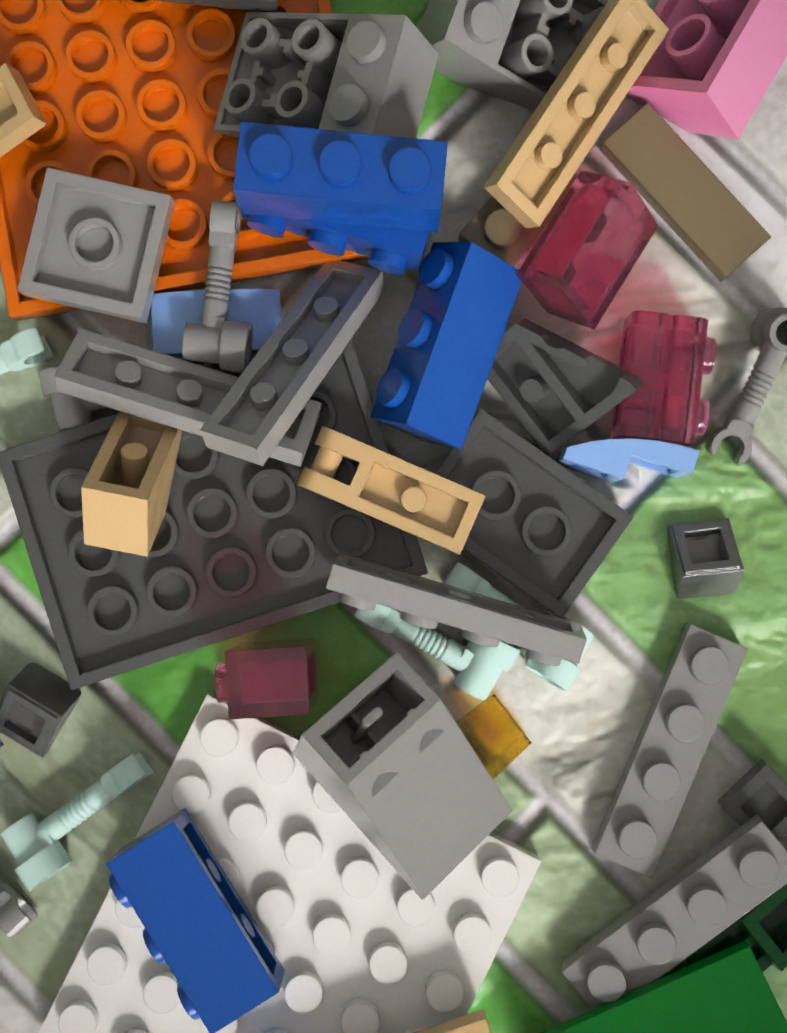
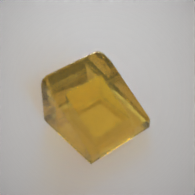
[456,694,532,780]

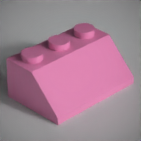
[626,0,787,139]

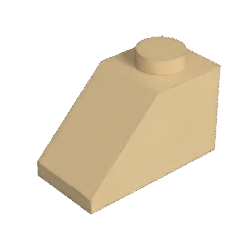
[81,411,182,557]

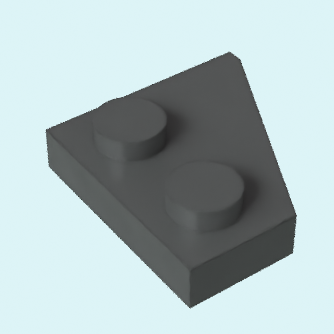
[487,318,644,456]

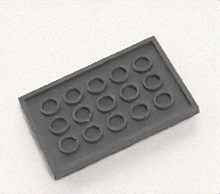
[0,339,428,690]

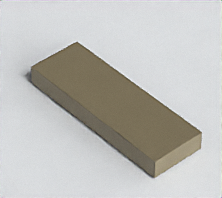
[599,103,771,282]

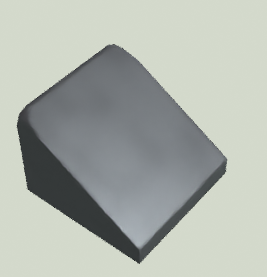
[667,518,744,599]
[0,662,81,758]

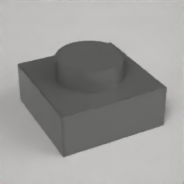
[718,759,787,840]

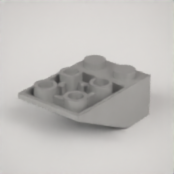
[419,0,608,111]
[213,12,439,139]
[293,652,513,900]

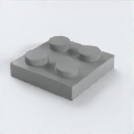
[17,167,175,324]

